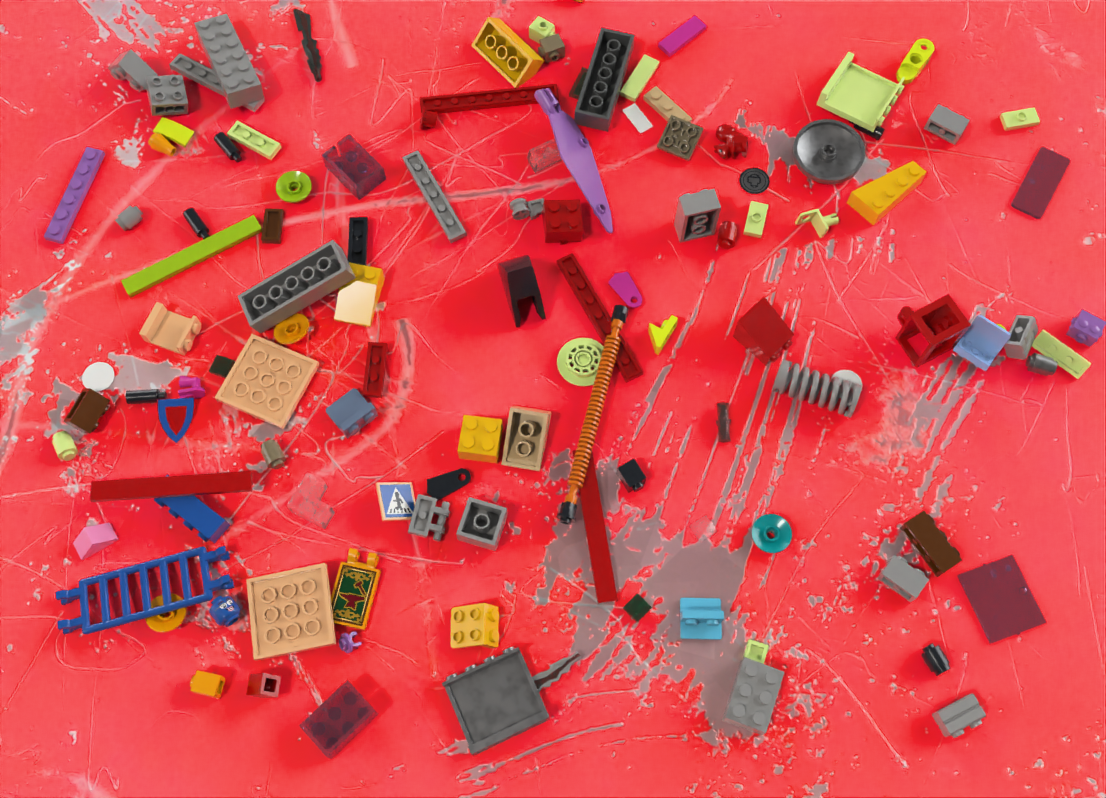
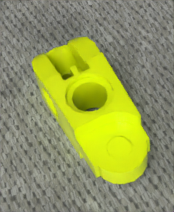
[896,38,935,84]

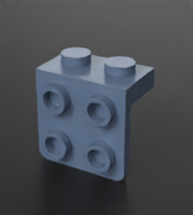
[326,388,378,439]

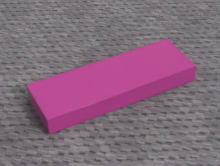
[658,15,707,57]

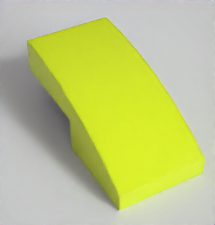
[153,117,194,148]

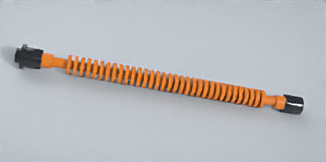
[556,305,629,525]

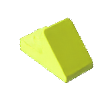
[648,315,678,355]

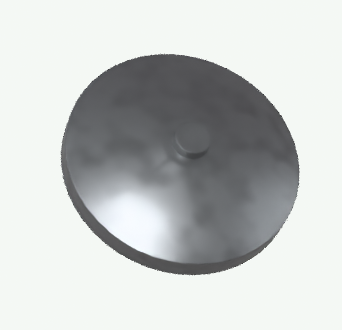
[792,119,865,184]

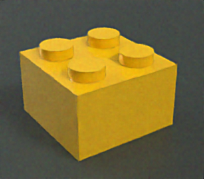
[457,415,503,463]

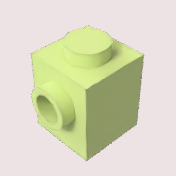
[529,16,556,44]

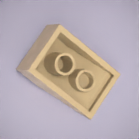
[501,405,551,471]

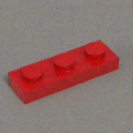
[362,342,388,398]

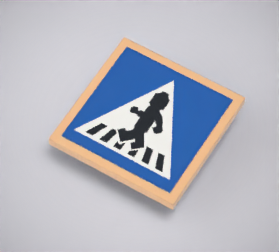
[376,482,416,521]

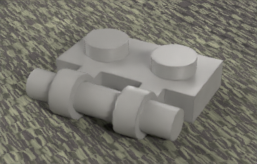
[408,494,450,541]

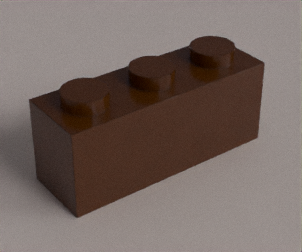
[900,511,962,577]

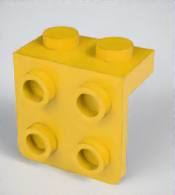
[450,603,499,649]

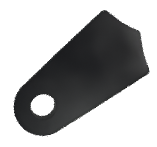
[427,468,471,501]

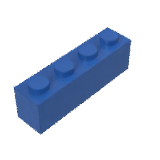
[154,475,230,544]

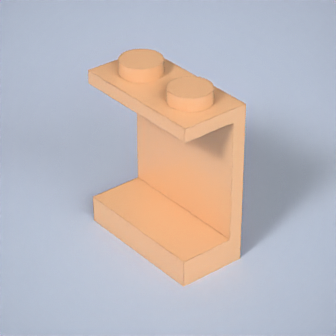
[139,302,202,356]

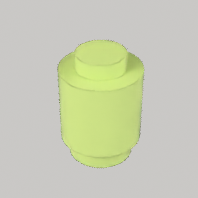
[52,431,78,461]

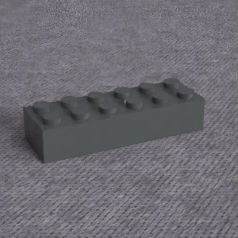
[574,27,635,132]

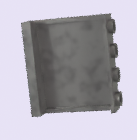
[442,646,550,756]

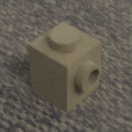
[538,33,565,63]

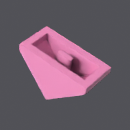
[73,523,119,560]

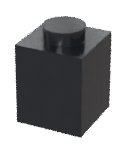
[616,459,646,493]

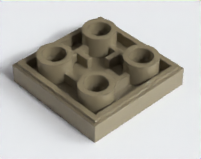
[657,115,704,161]

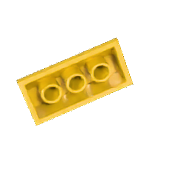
[471,17,544,88]

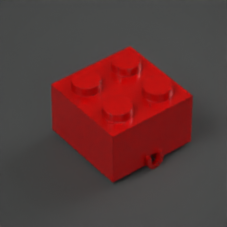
[542,199,583,245]

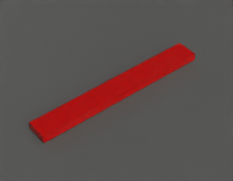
[420,84,559,114]
[556,253,643,383]
[572,450,618,604]
[90,471,253,502]

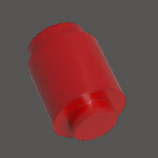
[717,221,737,249]

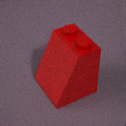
[733,297,794,366]

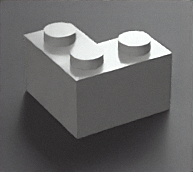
[107,49,158,91]

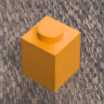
[190,670,226,699]

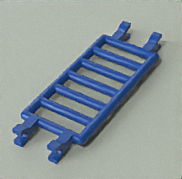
[56,546,234,635]

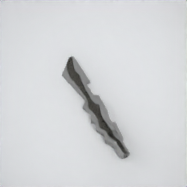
[532,652,581,692]

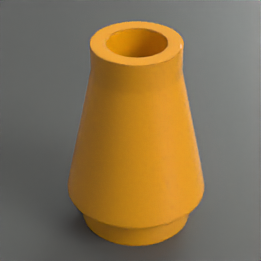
[148,133,176,157]

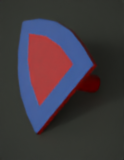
[157,397,194,443]

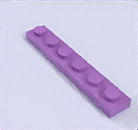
[43,147,105,244]

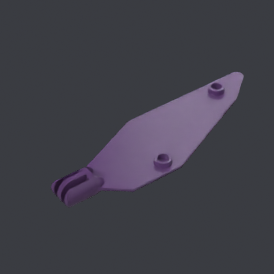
[534,88,613,234]

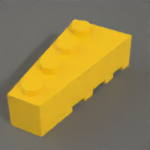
[847,161,927,226]

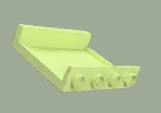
[816,51,905,132]

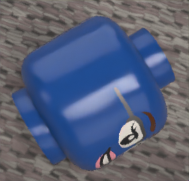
[209,596,241,627]

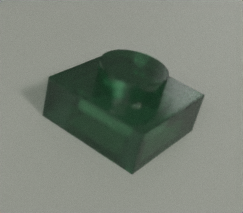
[623,593,652,623]

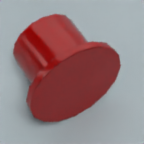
[419,106,438,129]

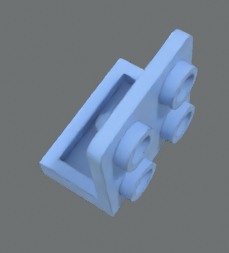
[953,315,1011,371]

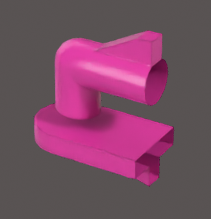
[178,376,205,399]

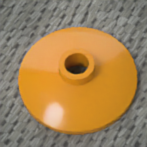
[274,314,309,344]
[145,593,187,633]

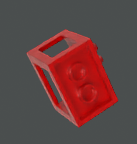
[895,294,971,368]

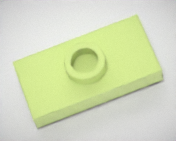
[999,107,1040,131]
[743,201,769,238]

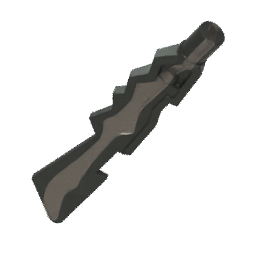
[293,9,322,82]

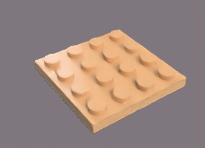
[215,334,320,429]
[246,563,336,661]

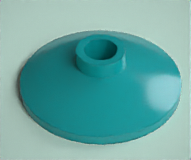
[752,514,792,553]

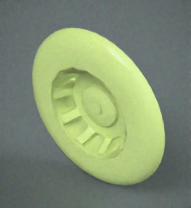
[557,338,604,386]

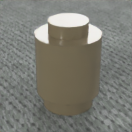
[260,439,286,469]

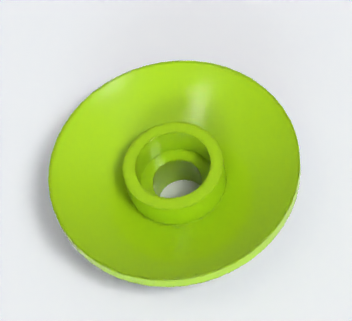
[276,171,312,203]

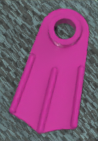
[608,271,642,308]

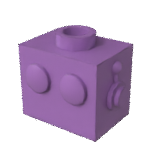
[1066,309,1106,347]

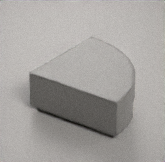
[527,198,544,220]

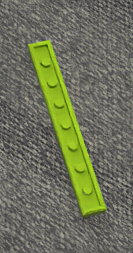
[121,215,262,298]

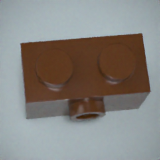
[63,388,110,434]

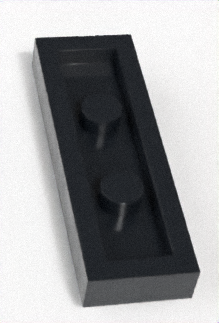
[348,217,369,266]

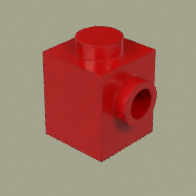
[246,673,281,698]

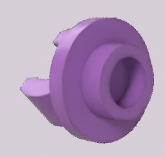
[339,632,362,654]

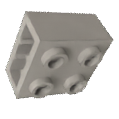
[146,74,188,116]

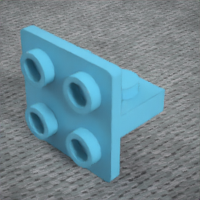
[680,598,724,640]

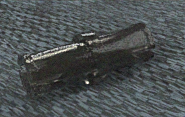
[716,402,731,443]

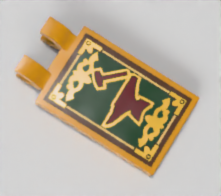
[331,548,381,631]

